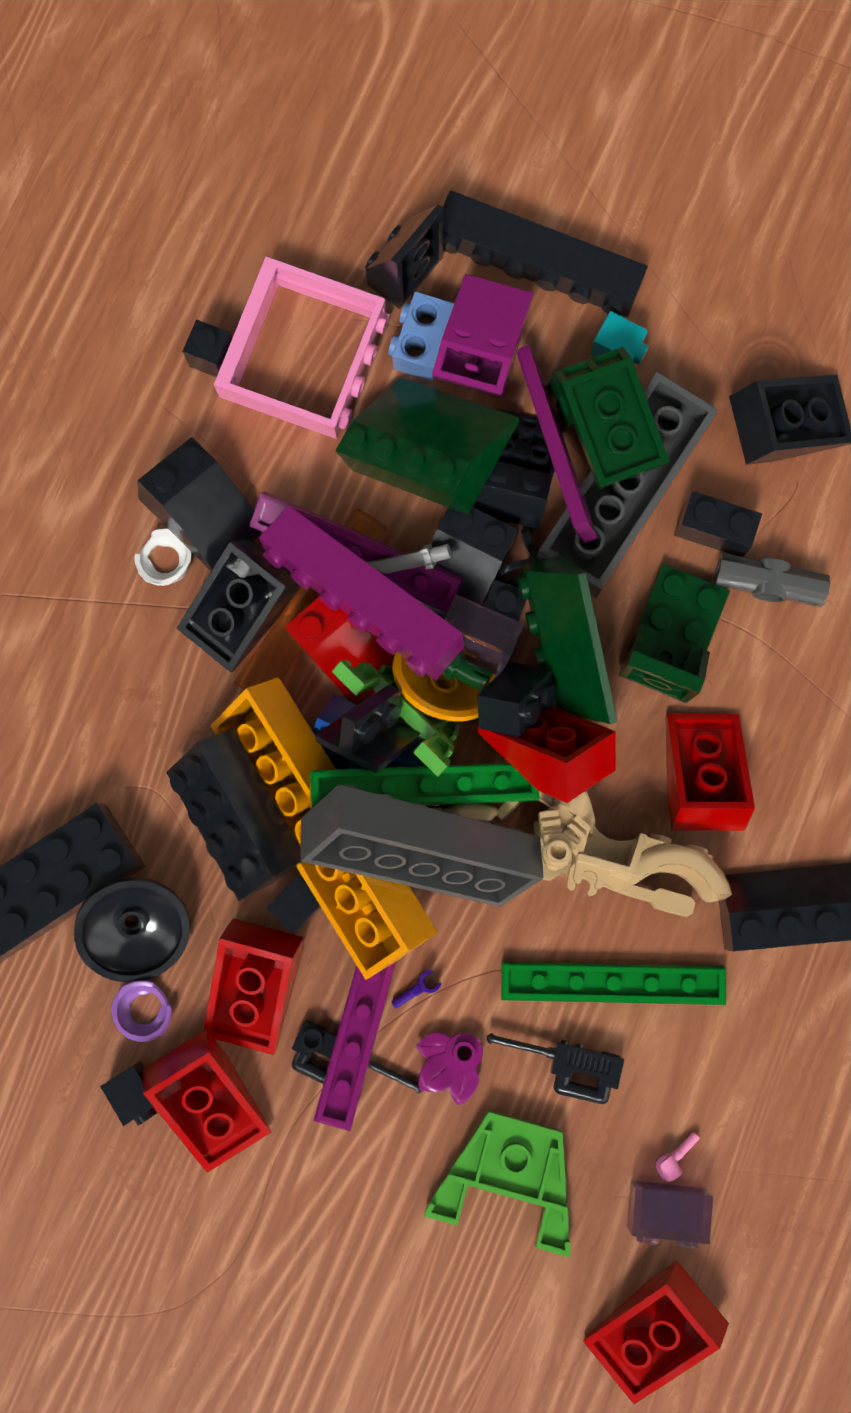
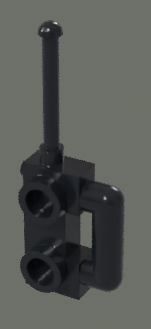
[292,1020,423,1093]
[487,1033,624,1105]

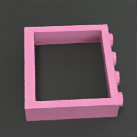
[214,257,390,439]

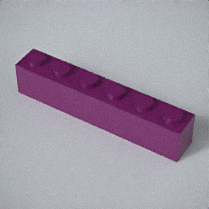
[259,505,464,681]

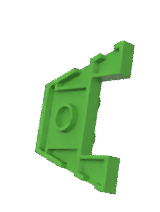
[332,660,462,777]
[424,1110,571,1257]

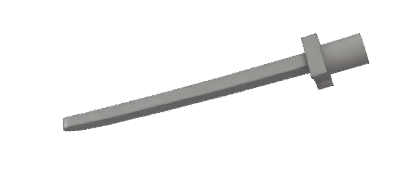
[367,544,452,574]

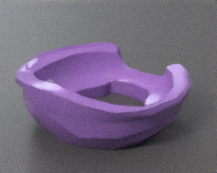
[111,980,172,1042]

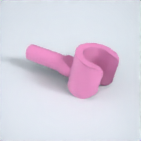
[656,1132,700,1182]

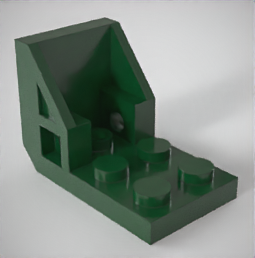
[547,347,670,490]
[618,564,730,703]

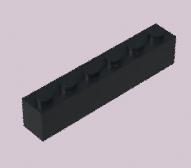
[443,190,648,318]

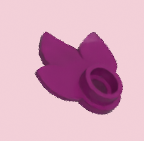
[416,1032,483,1105]

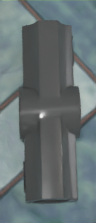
[714,553,830,607]

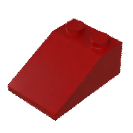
[285,597,396,705]
[478,706,616,803]
[665,713,755,831]
[204,918,304,1055]
[143,1029,271,1173]
[583,1261,729,1404]

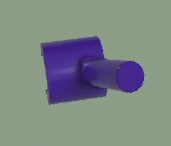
[391,970,441,1009]

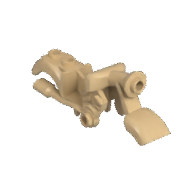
[441,758,732,918]

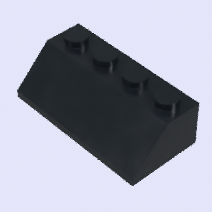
[719,863,851,952]

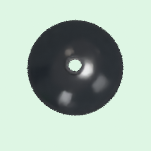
[74,877,190,982]

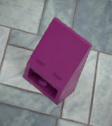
[432,274,534,399]

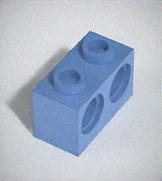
[388,291,454,382]

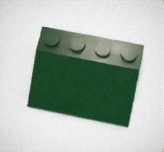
[335,378,520,515]
[517,554,617,724]

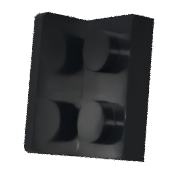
[316,684,420,773]

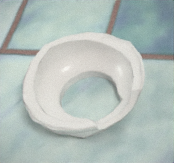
[134,528,192,586]

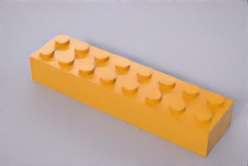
[210,677,438,980]

